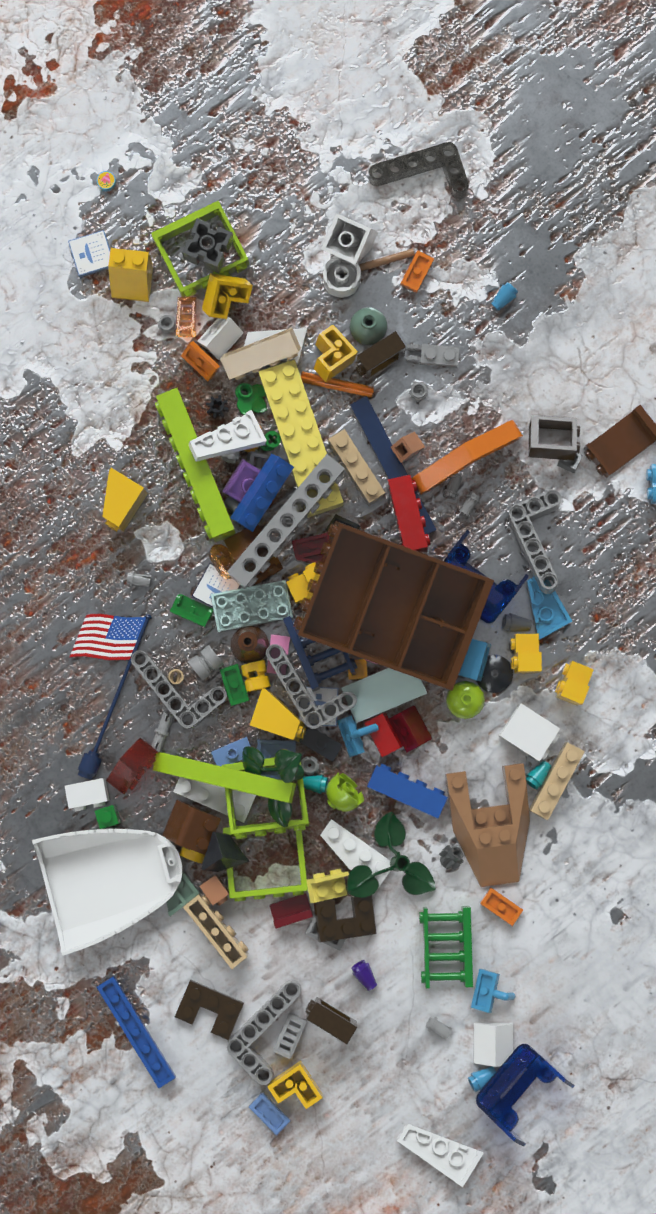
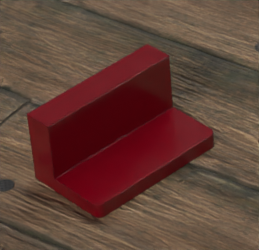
[389,705,432,753]
[270,893,313,929]

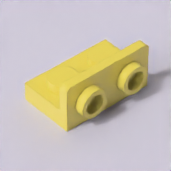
[306,869,349,903]

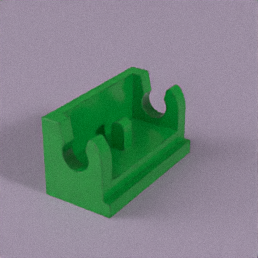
[170,594,214,628]

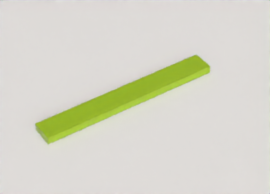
[153,751,296,803]

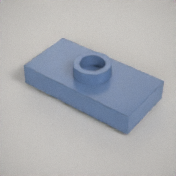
[211,737,251,766]
[249,1092,290,1136]

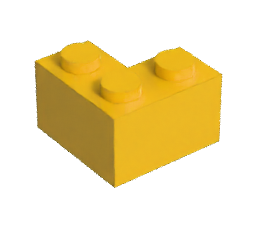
[202,273,253,319]
[313,325,358,382]
[286,562,316,604]
[510,634,542,674]
[555,661,594,706]
[267,1060,323,1109]

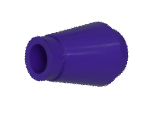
[351,960,377,991]

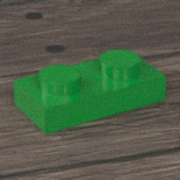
[219,664,250,706]

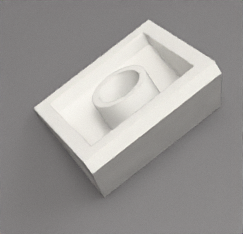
[474,1023,513,1067]

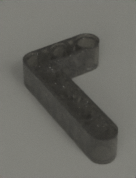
[368,142,469,199]

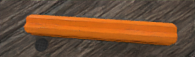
[301,371,374,398]

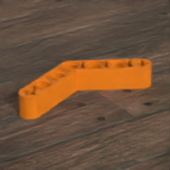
[411,420,523,495]

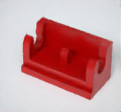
[364,712,403,757]

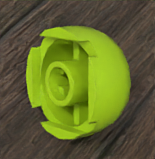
[446,681,485,719]
[326,773,364,812]

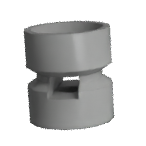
[188,645,224,681]

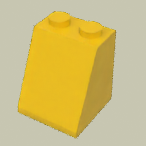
[108,248,154,302]
[102,468,148,532]
[250,688,306,742]

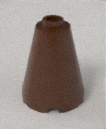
[231,626,269,664]

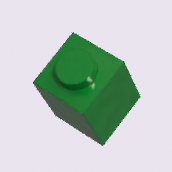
[95,804,122,829]

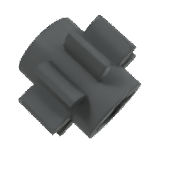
[439,845,464,870]

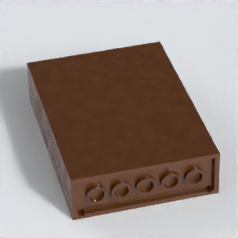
[293,521,494,690]

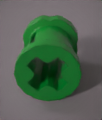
[260,431,281,451]

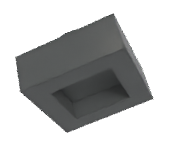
[557,453,583,473]

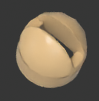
[168,669,184,684]

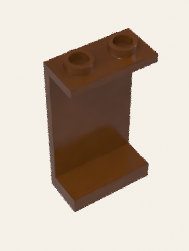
[583,405,656,478]

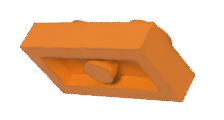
[400,250,434,293]
[181,341,220,381]
[480,887,523,926]

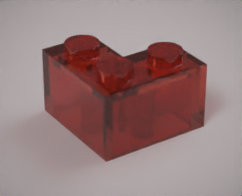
[106,738,158,795]

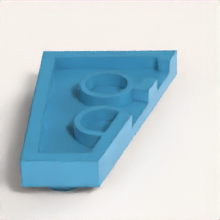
[526,577,572,640]

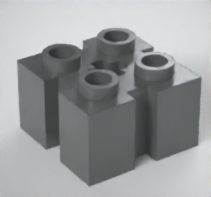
[182,218,234,274]

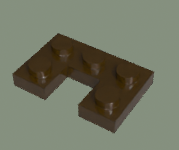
[314,895,376,942]
[175,979,244,1040]

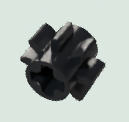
[206,395,229,419]

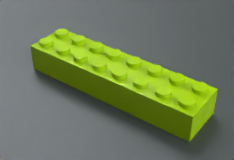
[155,388,236,543]

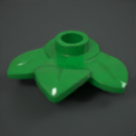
[235,383,267,415]

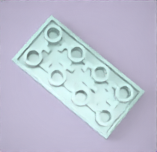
[210,580,293,632]
[341,668,427,723]

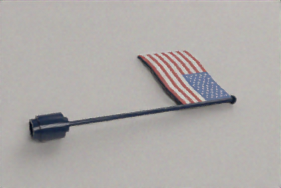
[69,614,152,780]

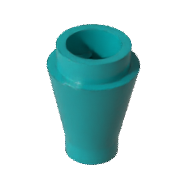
[526,760,552,790]
[303,775,328,794]

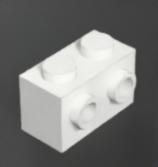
[65,778,110,812]

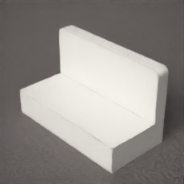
[197,316,243,360]

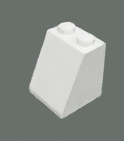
[321,213,378,265]

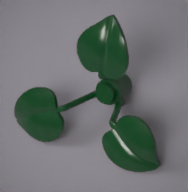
[242,746,304,827]
[346,812,436,898]

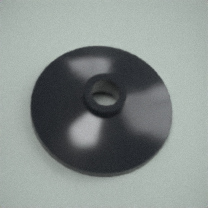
[476,655,513,693]

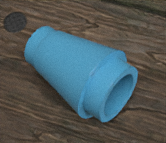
[491,282,518,311]
[467,1066,498,1092]

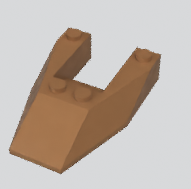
[445,763,530,887]

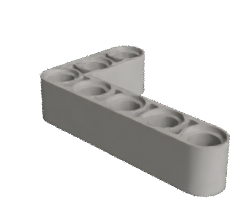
[508,490,561,594]
[266,644,357,729]
[131,650,228,729]
[227,979,301,1085]

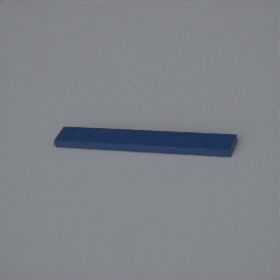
[350,396,436,534]

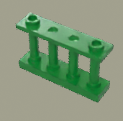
[419,906,473,988]

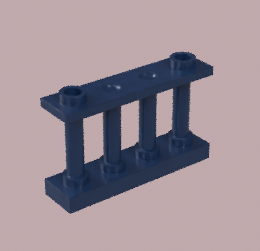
[283,616,357,692]

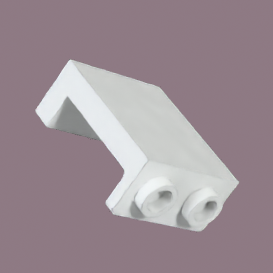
[499,703,560,761]

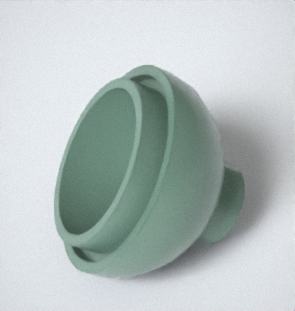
[350,307,387,345]

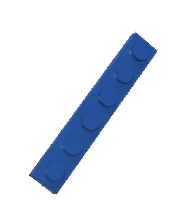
[97,976,176,1088]

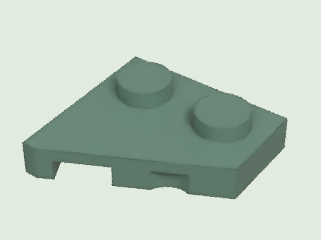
[167,870,200,917]

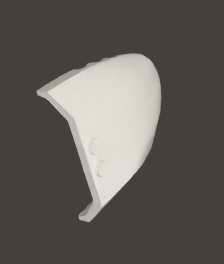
[32,829,182,956]

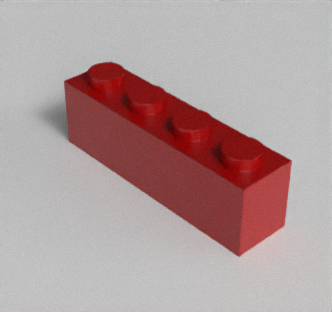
[388,475,431,553]

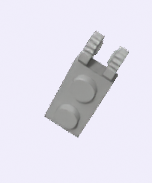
[405,344,459,367]

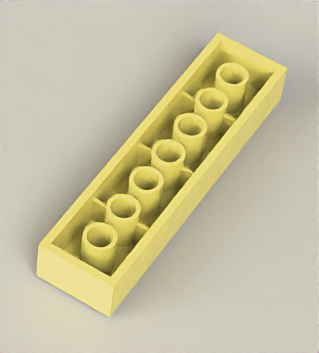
[259,359,344,518]

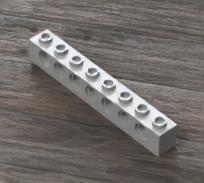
[227,454,345,589]

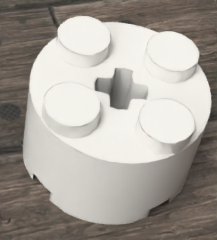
[323,256,361,298]

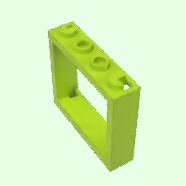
[151,200,249,298]
[222,757,309,840]
[223,819,308,902]

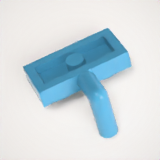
[337,715,379,757]
[471,969,516,1013]

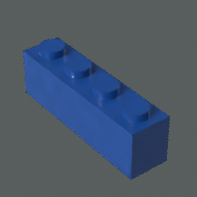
[230,454,294,532]
[367,763,448,819]

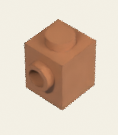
[391,432,425,463]
[199,874,229,906]

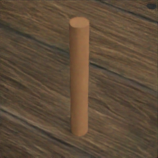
[359,249,415,271]

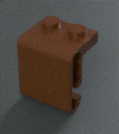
[223,524,283,586]
[162,800,221,855]

